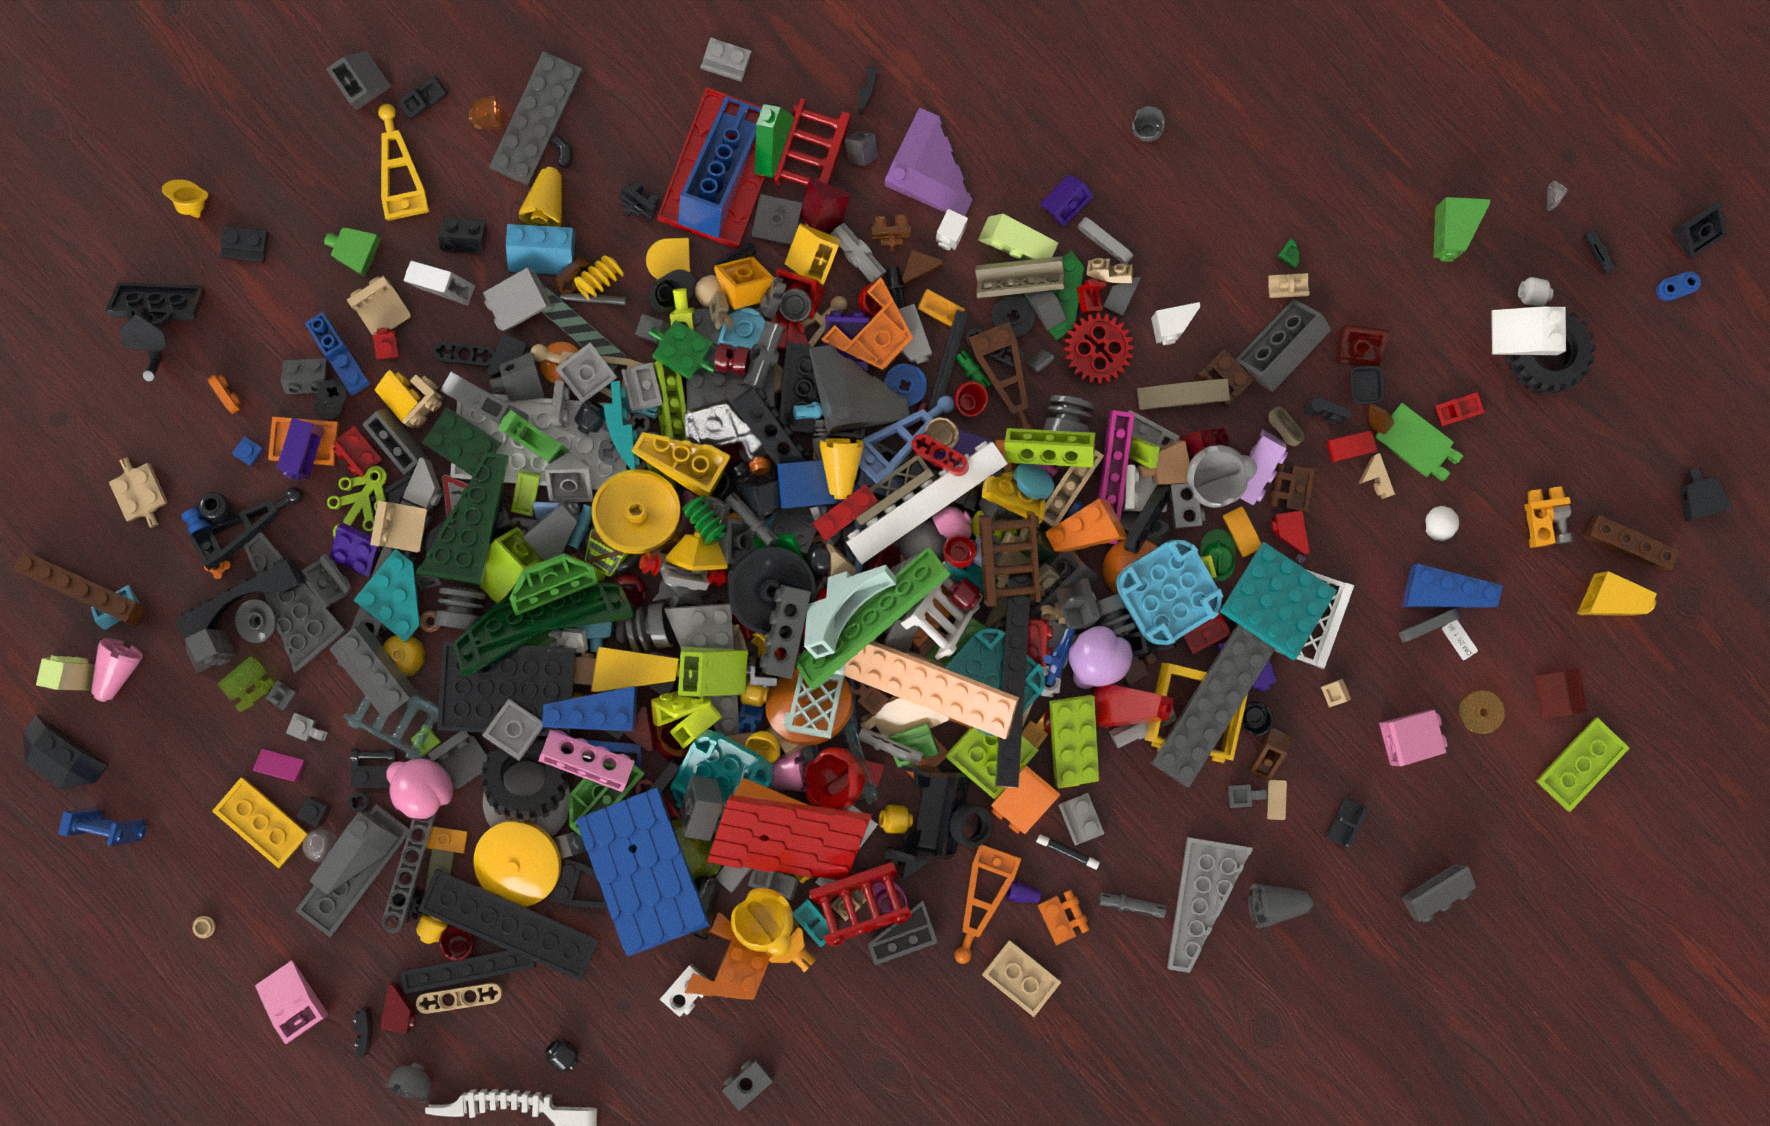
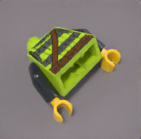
[583,524,641,581]

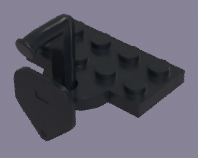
[105,282,205,382]

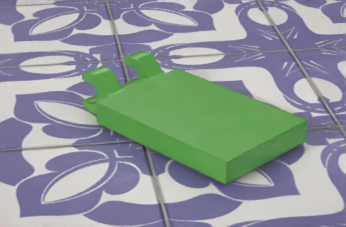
[1374,403,1463,481]

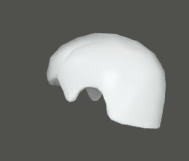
[1425,506,1459,542]

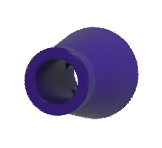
[1007,881,1041,903]

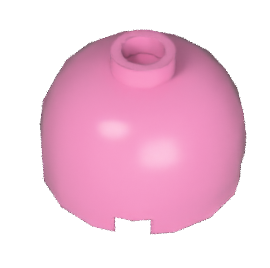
[932,506,973,542]

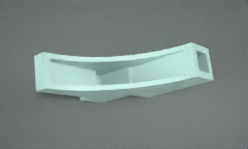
[804,565,896,659]

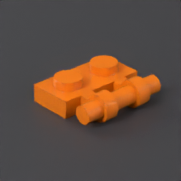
[1037,889,1090,945]

